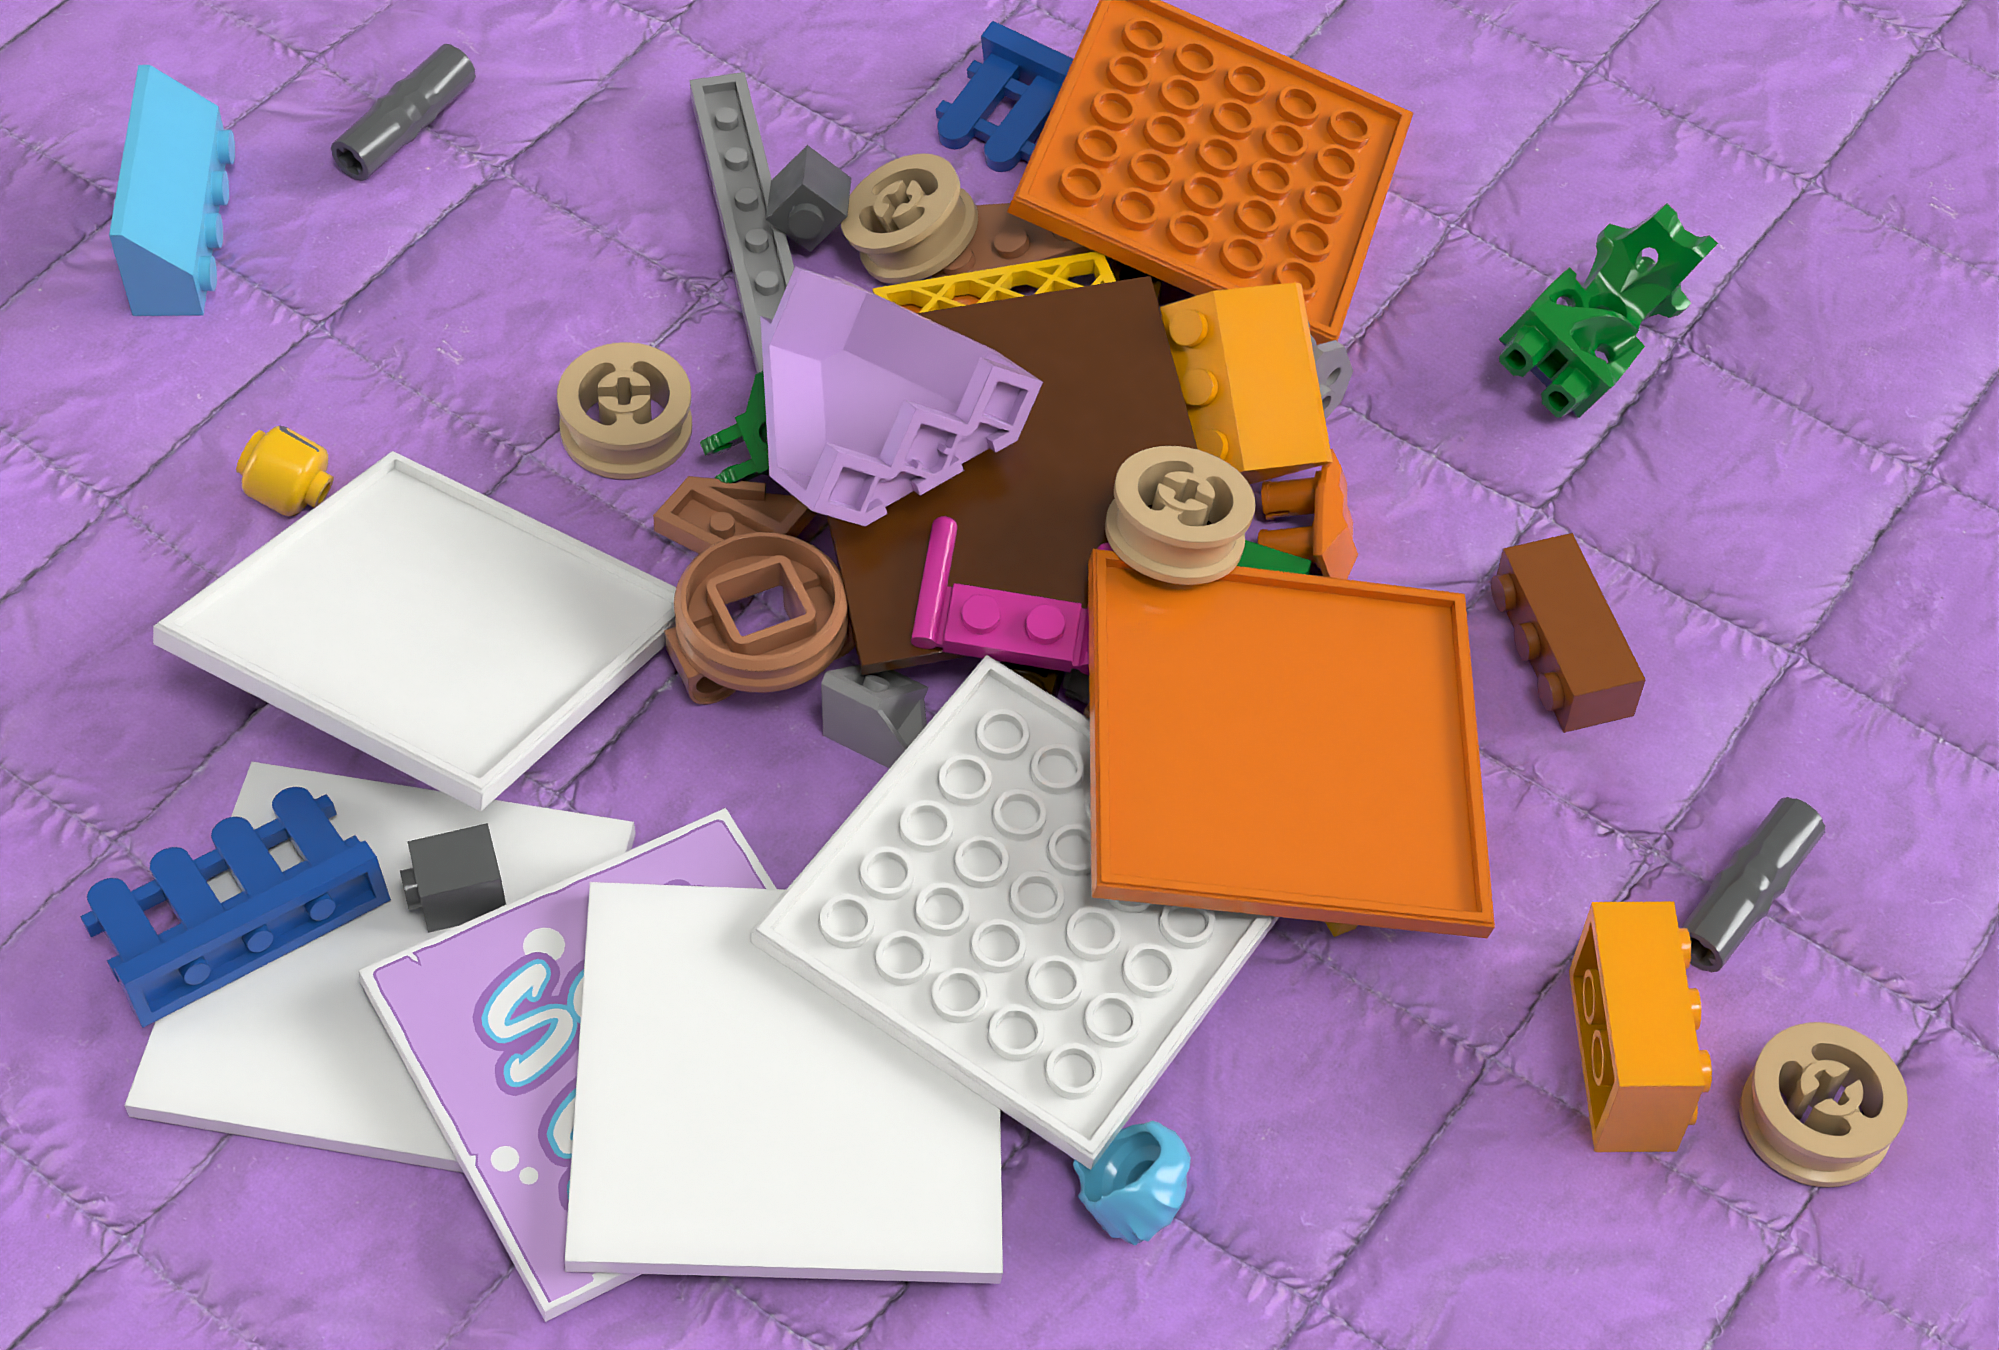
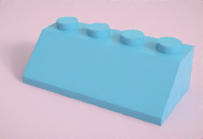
[109,65,235,316]

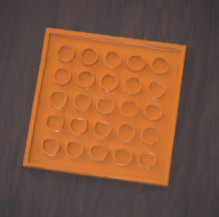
[1007,0,1414,345]

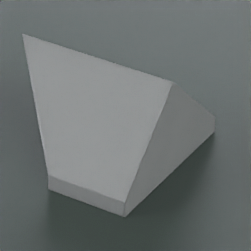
[821,664,929,769]

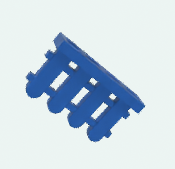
[935,21,1073,172]
[80,787,391,1028]

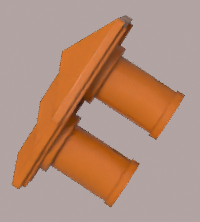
[1258,448,1358,579]

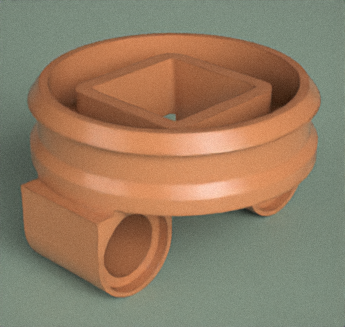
[664,532,855,705]

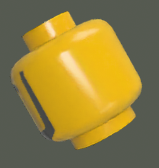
[236,425,334,516]

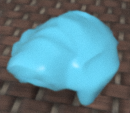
[1073,1121,1191,1245]

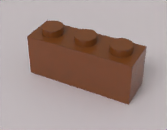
[1491,533,1646,733]

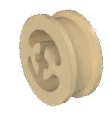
[841,153,978,284]
[557,342,692,479]
[1105,446,1256,585]
[1739,1022,1908,1187]

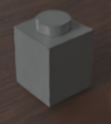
[766,145,852,252]
[400,823,506,933]

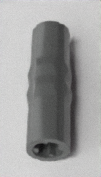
[331,44,476,181]
[1680,797,1826,973]

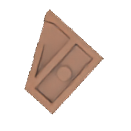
[653,476,817,554]

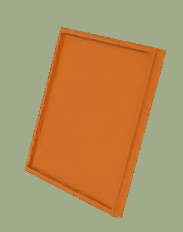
[1088,549,1495,939]

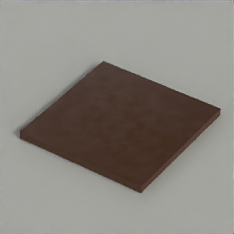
[827,276,1212,675]

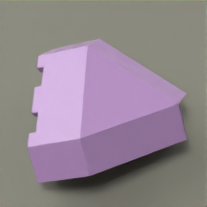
[760,266,1043,526]

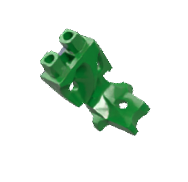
[1498,203,1718,418]

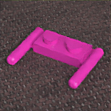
[911,516,1114,675]

